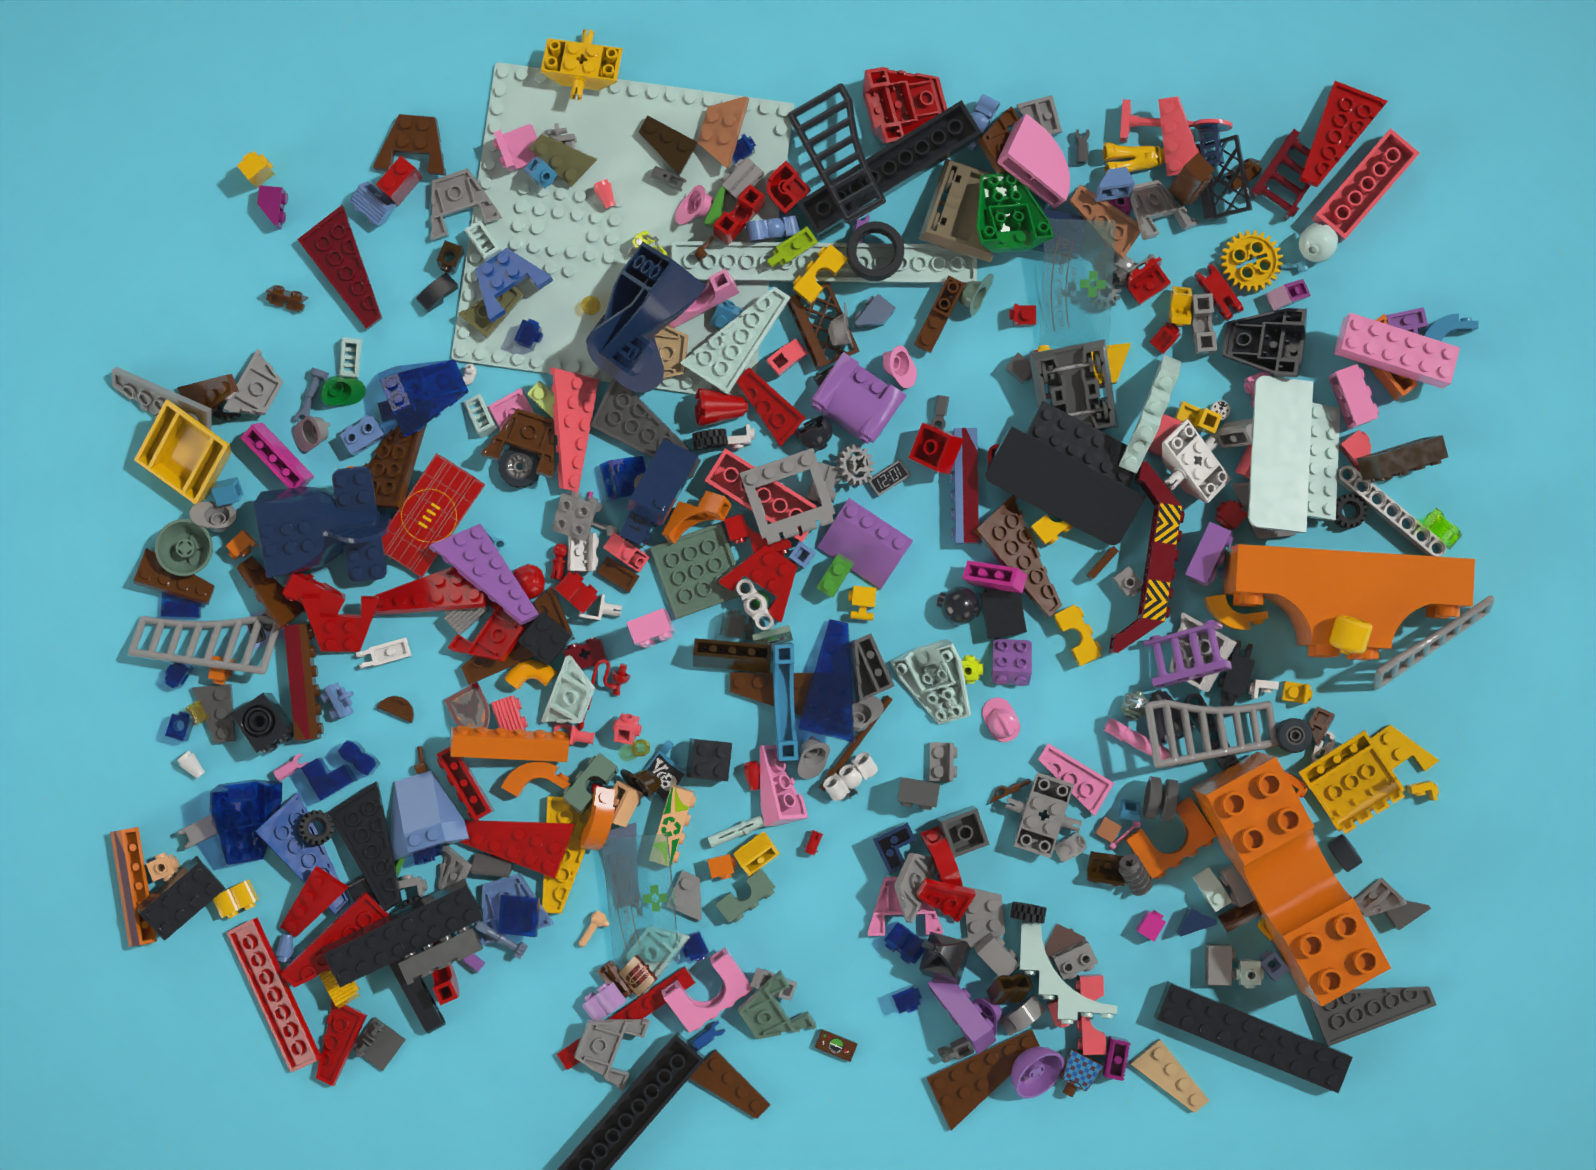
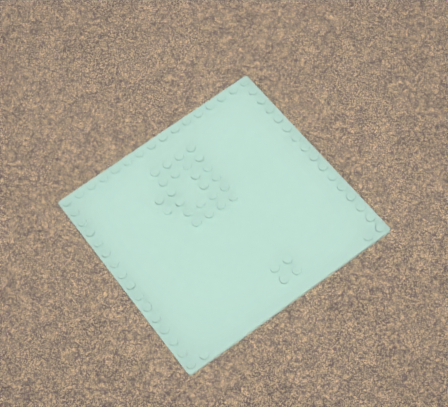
[451,62,795,402]

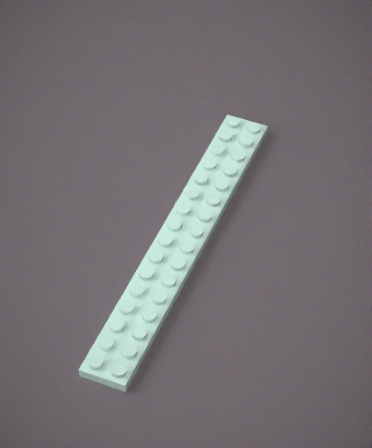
[672,241,977,284]

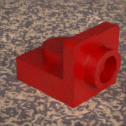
[1009,304,1036,326]
[1149,322,1181,354]

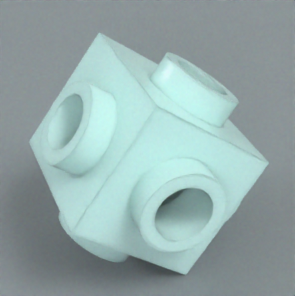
[1235,959,1264,988]

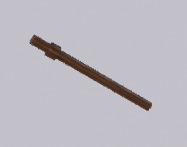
[818,695,893,792]

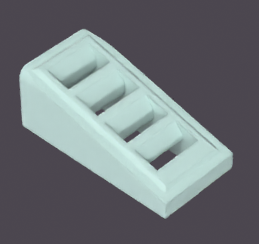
[464,220,501,262]
[339,337,363,378]
[464,394,498,438]

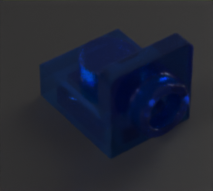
[732,133,756,164]

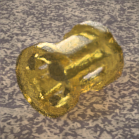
[185,700,210,726]
[632,739,650,757]

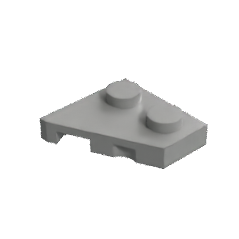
[667,870,702,921]
[1355,877,1407,917]

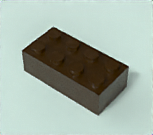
[1357,435,1448,482]

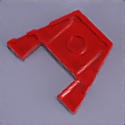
[718,544,798,622]
[448,595,525,662]
[302,596,379,652]

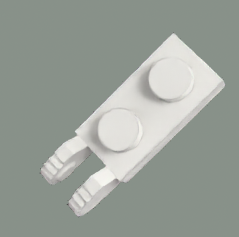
[356,637,412,669]

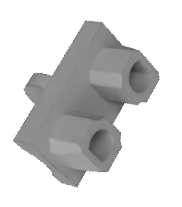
[548,123,577,149]

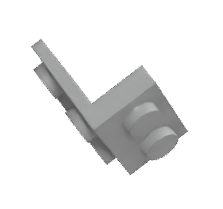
[552,491,604,541]

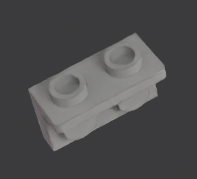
[929,742,957,782]

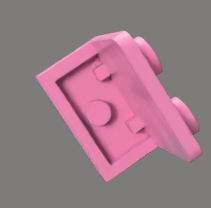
[492,124,538,173]

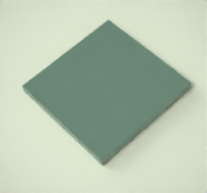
[649,522,747,620]

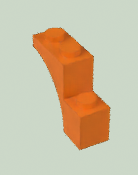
[662,490,732,544]

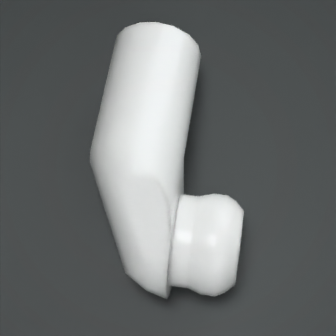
[453,364,477,389]

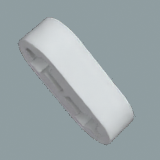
[1310,731,1335,763]

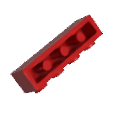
[436,746,495,821]

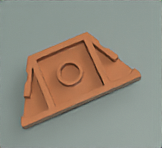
[697,96,750,169]

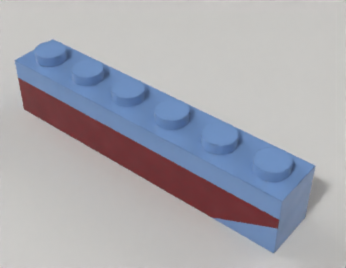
[950,428,979,544]

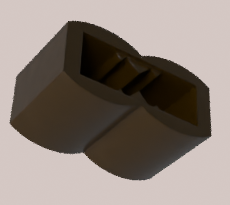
[986,974,1033,1004]

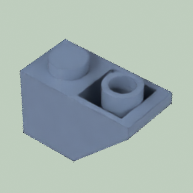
[854,294,896,328]

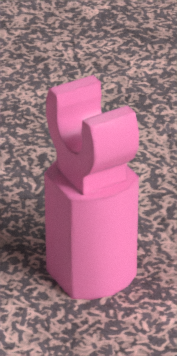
[273,753,308,781]

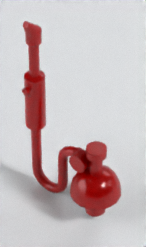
[578,659,631,731]

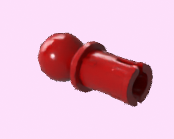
[550,543,568,580]

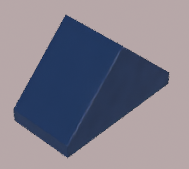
[1176,907,1217,937]

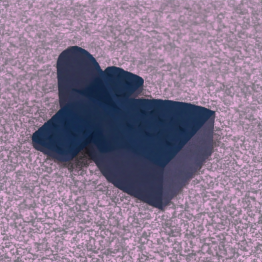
[586,242,707,393]
[254,466,391,582]

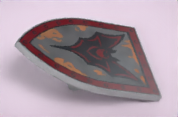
[444,682,490,729]

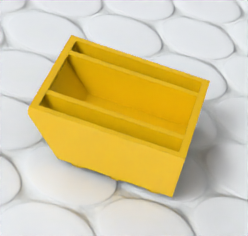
[134,399,231,505]

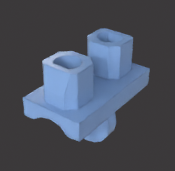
[320,682,354,719]

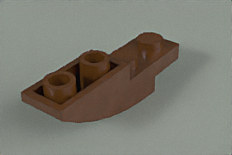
[913,275,965,354]

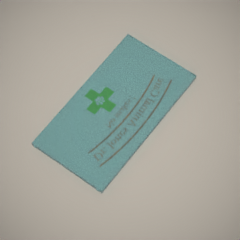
[1039,218,1116,349]
[602,833,680,965]

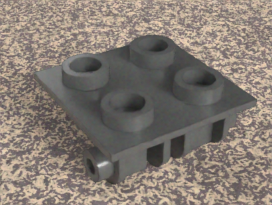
[352,1017,406,1071]

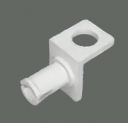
[578,594,622,620]

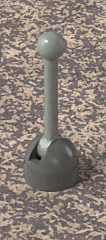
[1112,254,1155,285]

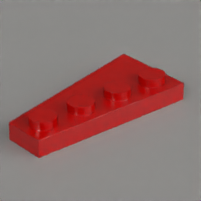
[737,367,806,447]

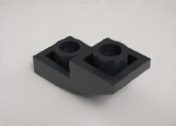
[416,272,458,312]

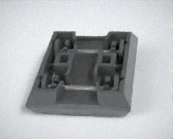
[1029,339,1118,431]

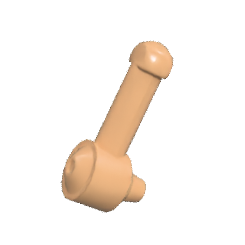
[578,910,610,947]

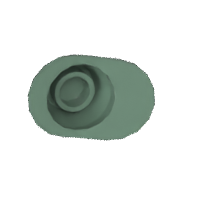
[959,274,994,316]

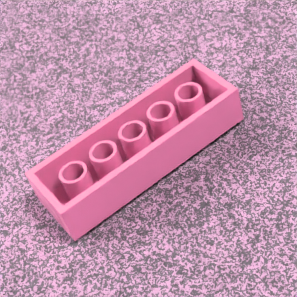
[1334,313,1460,389]

